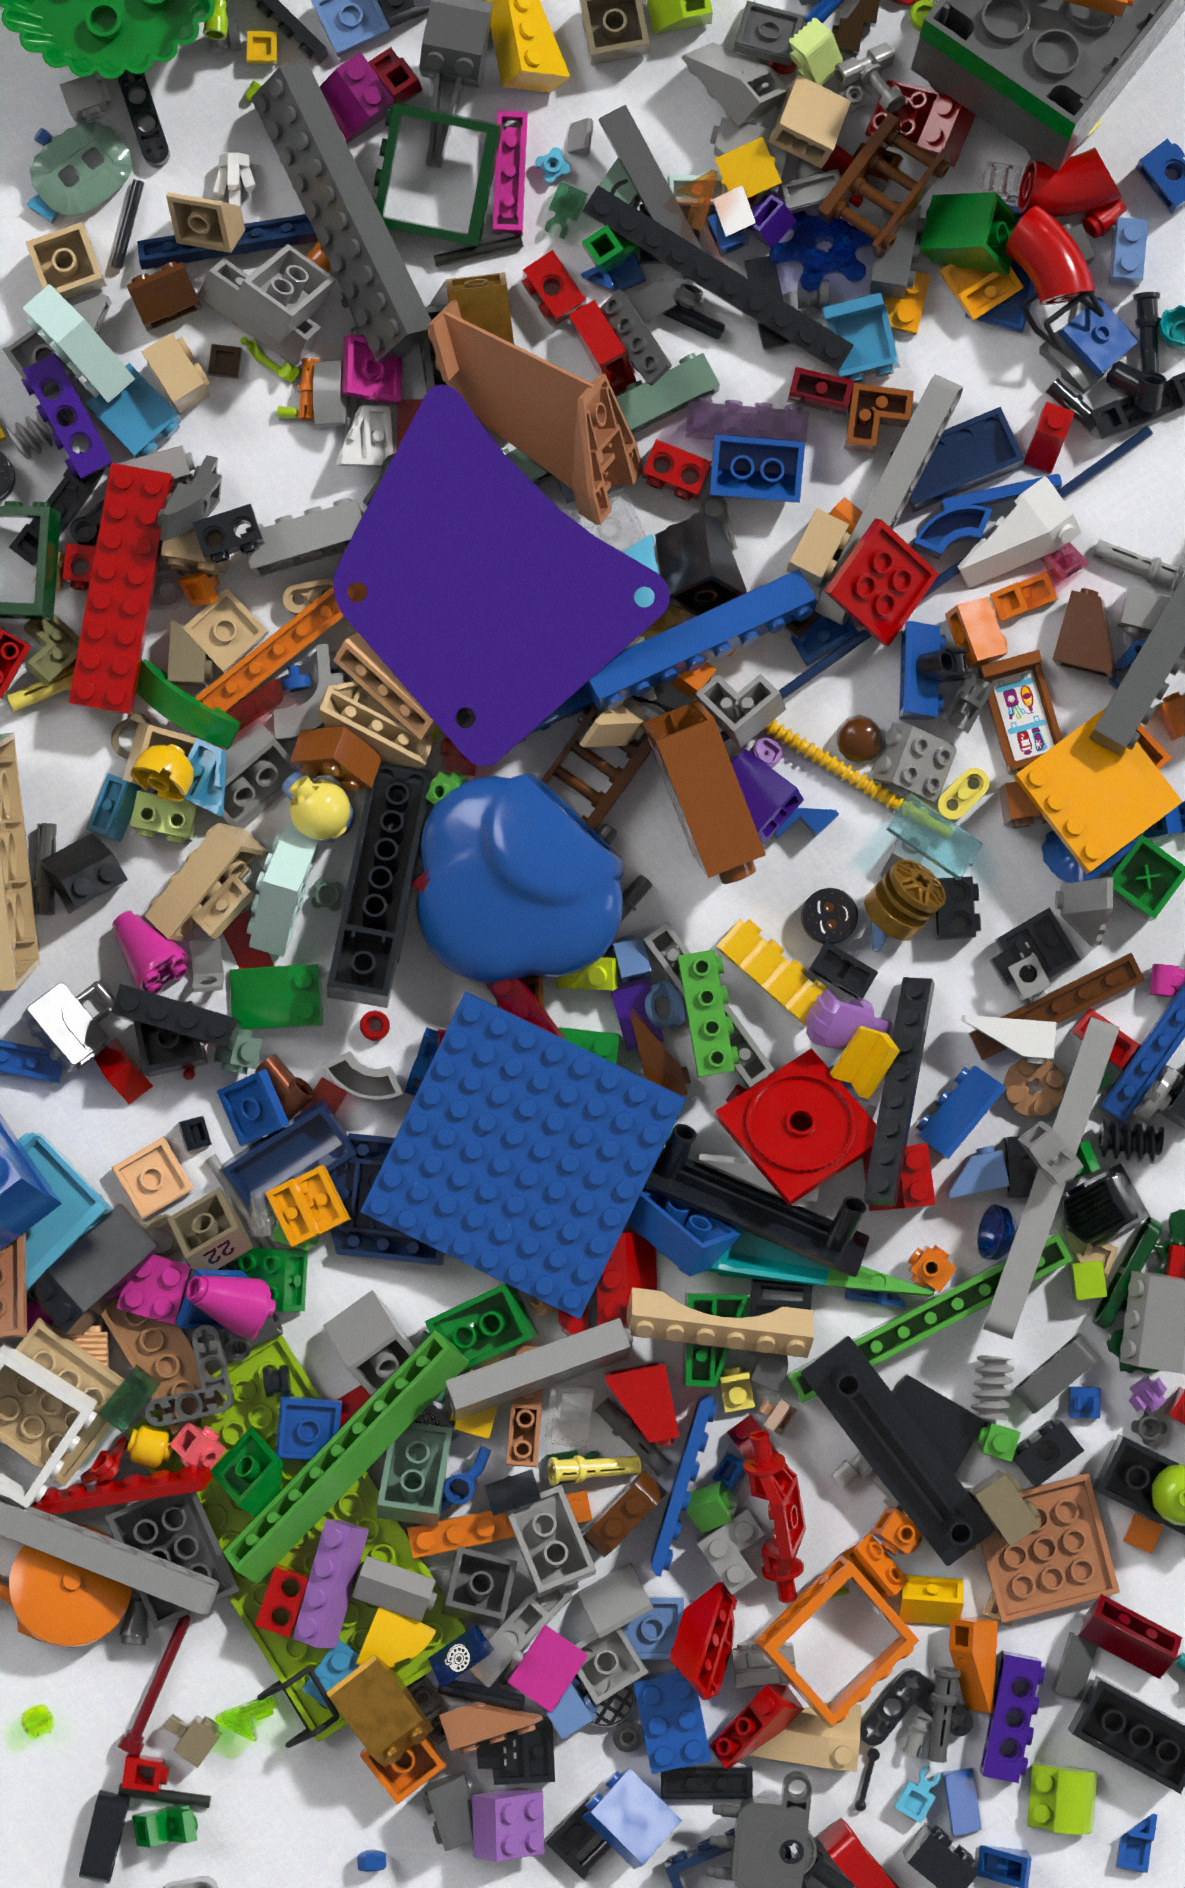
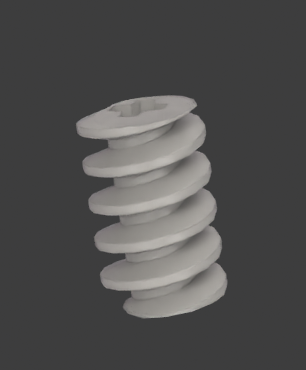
[6,410,73,460]
[971,1355,1015,1420]

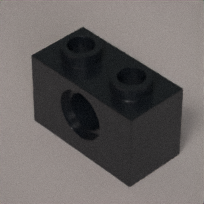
[1004,1136,1038,1198]
[1013,1419,1085,1488]

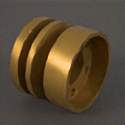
[864,859,946,941]

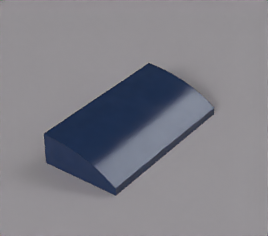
[890,406,1025,513]
[221,1099,357,1218]

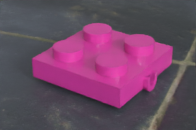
[342,334,402,405]
[117,1254,192,1325]

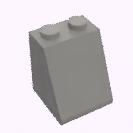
[323,1290,416,1396]

